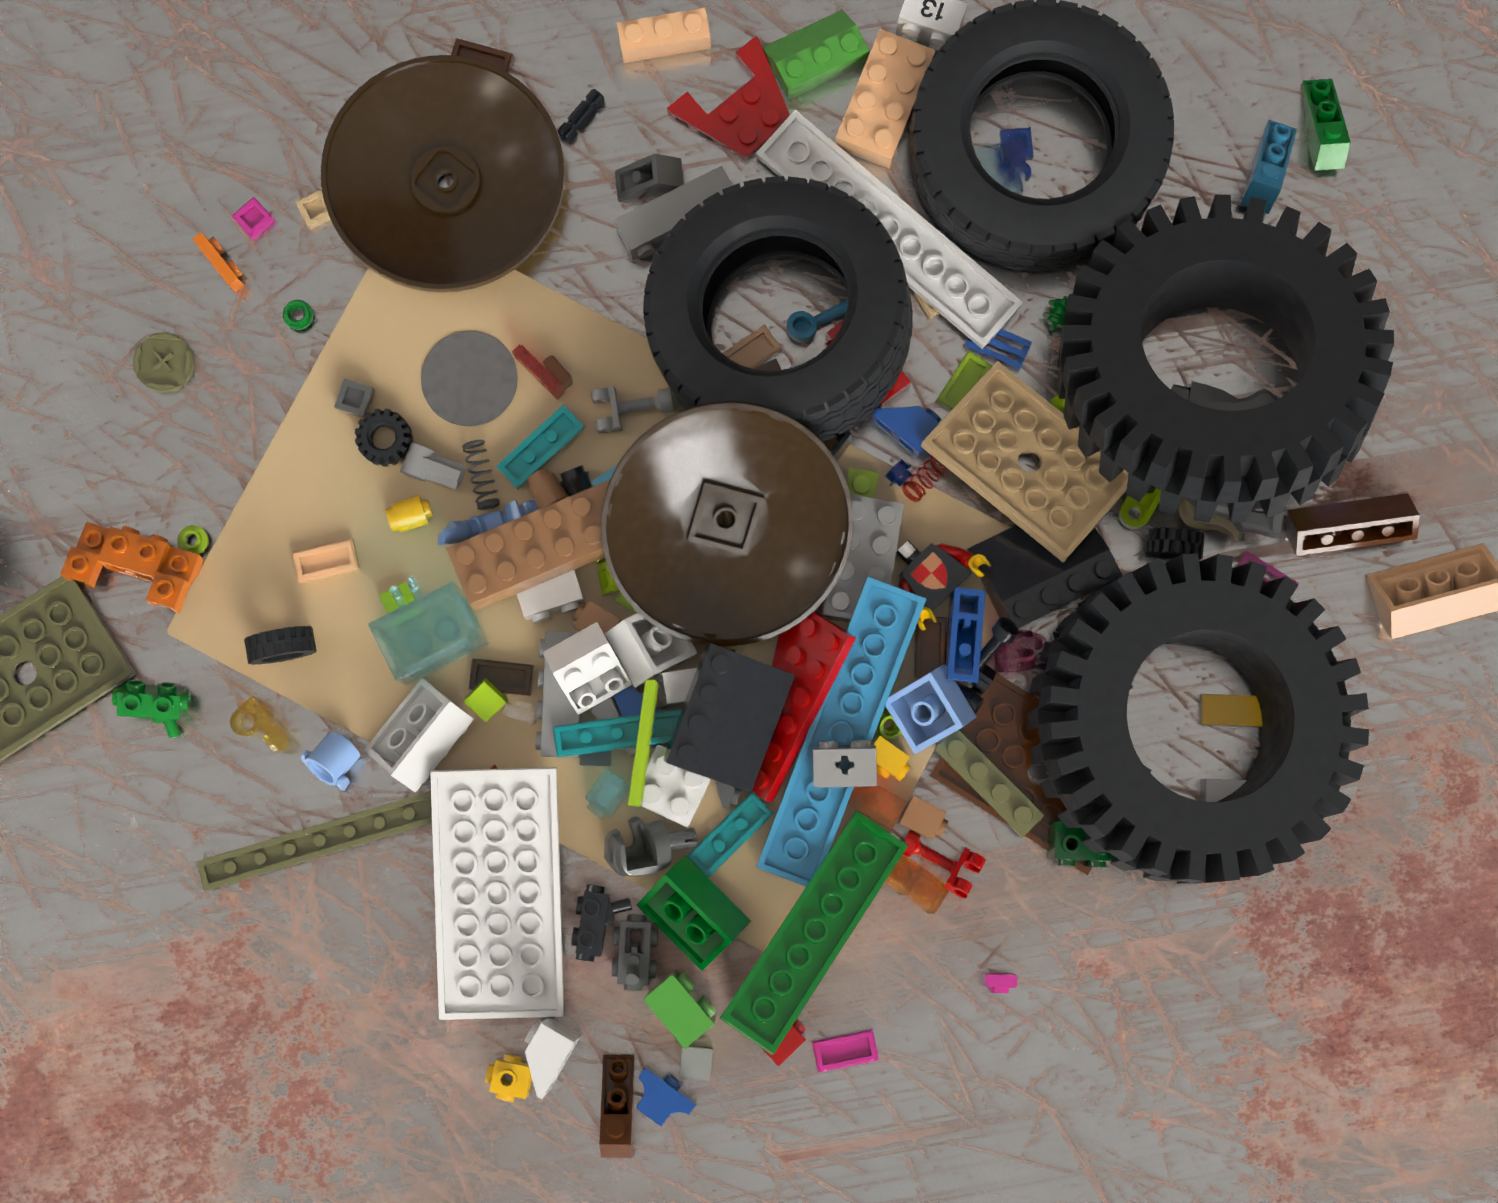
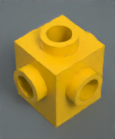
[485,1054,532,1101]

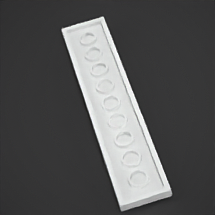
[756,109,1023,350]

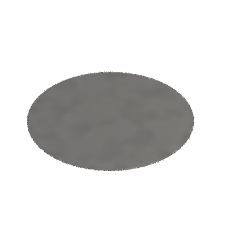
[421,331,518,426]

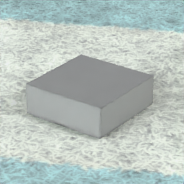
[680,1046,713,1081]

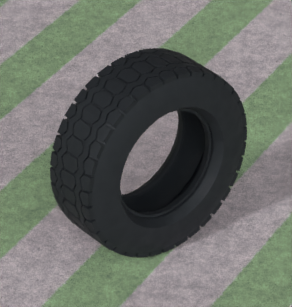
[908,0,1174,272]
[643,176,913,442]

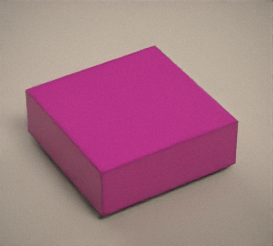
[232,196,276,240]

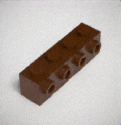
[1286,493,1420,556]

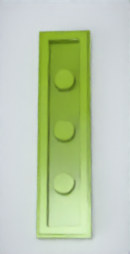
[628,679,659,807]

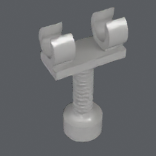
[591,386,674,433]

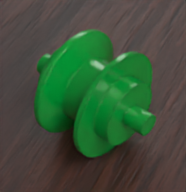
[1043,296,1068,331]

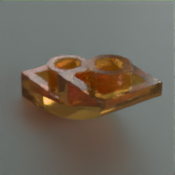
[885,855,950,914]

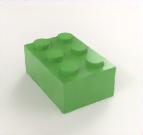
[643,969,716,1049]

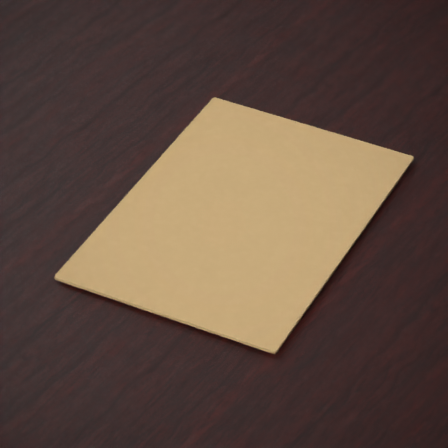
[167,268,1011,951]

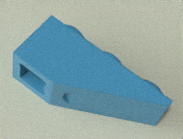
[1240,119,1297,214]

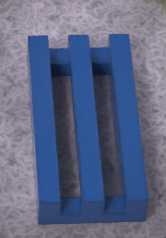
[964,329,1032,371]

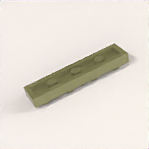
[934,730,1045,837]

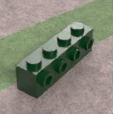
[1047,821,1118,868]

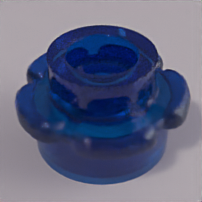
[885,459,912,487]

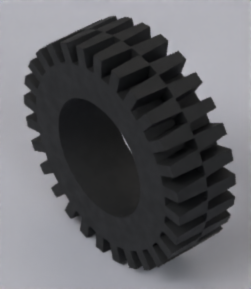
[1057,194,1394,523]
[1027,553,1369,884]

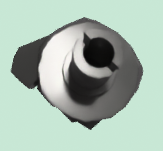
[604,816,697,876]

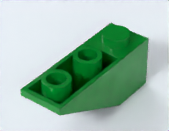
[1302,79,1351,171]

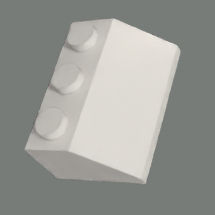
[364,678,474,793]
[524,1017,582,1099]

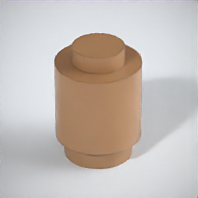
[526,468,568,509]

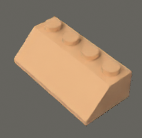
[1367,543,1498,639]

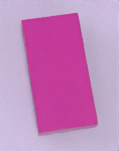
[812,1028,879,1073]

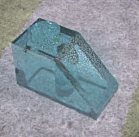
[585,768,630,818]

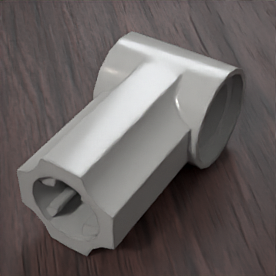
[400,443,466,491]

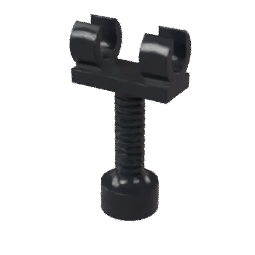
[972,617,1019,695]

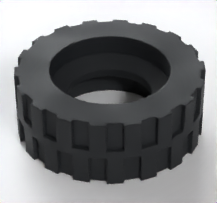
[244,626,317,665]

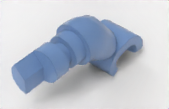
[438,500,539,545]

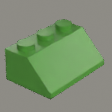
[762,10,870,101]

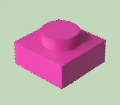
[983,973,1017,993]

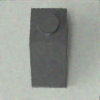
[615,154,684,200]

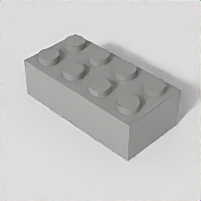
[822,494,904,623]

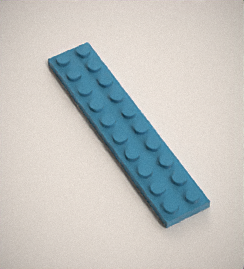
[756,576,926,886]

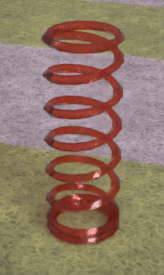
[902,455,947,502]

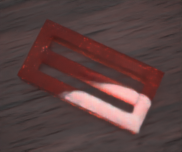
[512,344,565,400]

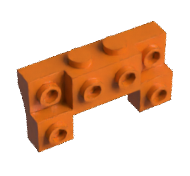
[60,522,204,613]

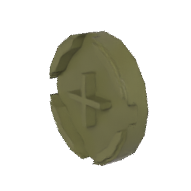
[133,332,195,393]

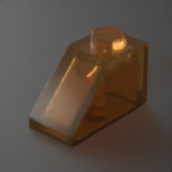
[847,785,907,829]

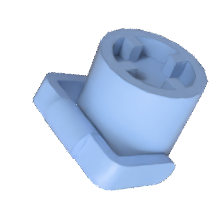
[301,731,360,792]

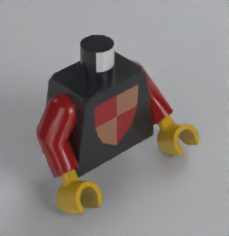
[896,540,991,631]

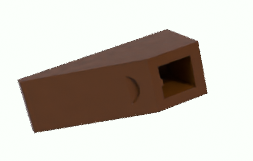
[599,1055,634,1158]

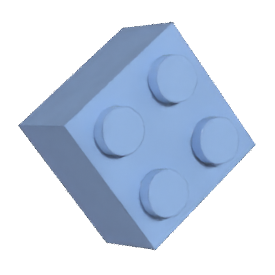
[885,664,976,754]

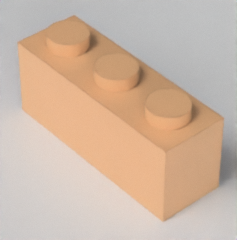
[617,7,711,63]

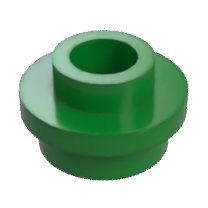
[283,300,314,330]

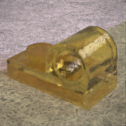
[230,696,295,754]

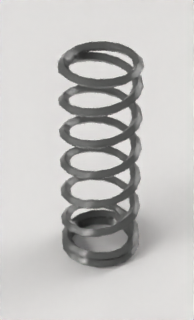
[462,440,500,510]

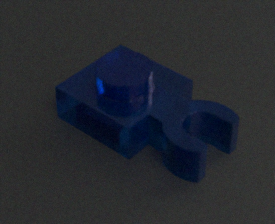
[999,127,1034,183]

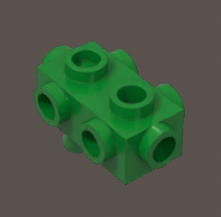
[112,680,190,738]

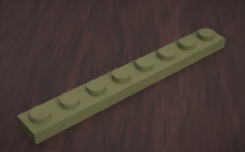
[196,791,432,891]

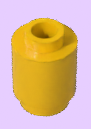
[385,495,433,533]

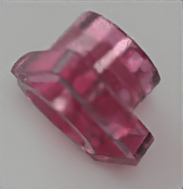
[992,630,1046,672]

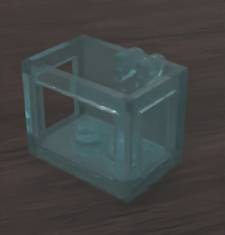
[368,576,489,685]

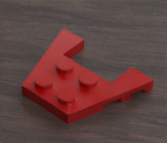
[667,36,790,160]

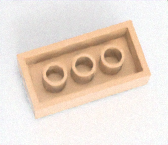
[835,29,936,170]

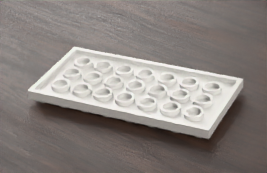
[430,767,565,1020]

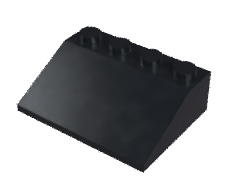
[966,525,1123,628]
[663,642,795,793]

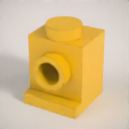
[873,736,911,781]

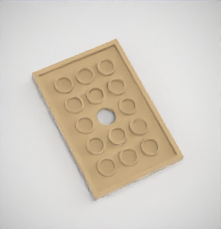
[921,361,1128,563]

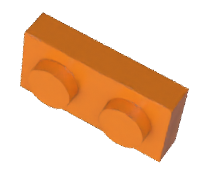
[192,232,245,292]

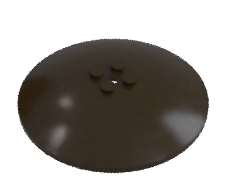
[601,401,854,646]

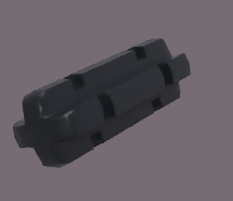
[558,89,605,142]

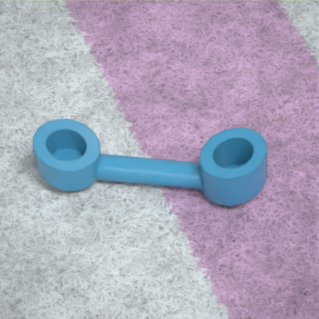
[787,300,848,343]

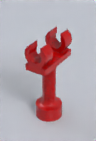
[903,830,986,899]

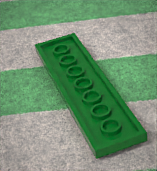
[719,811,908,1055]

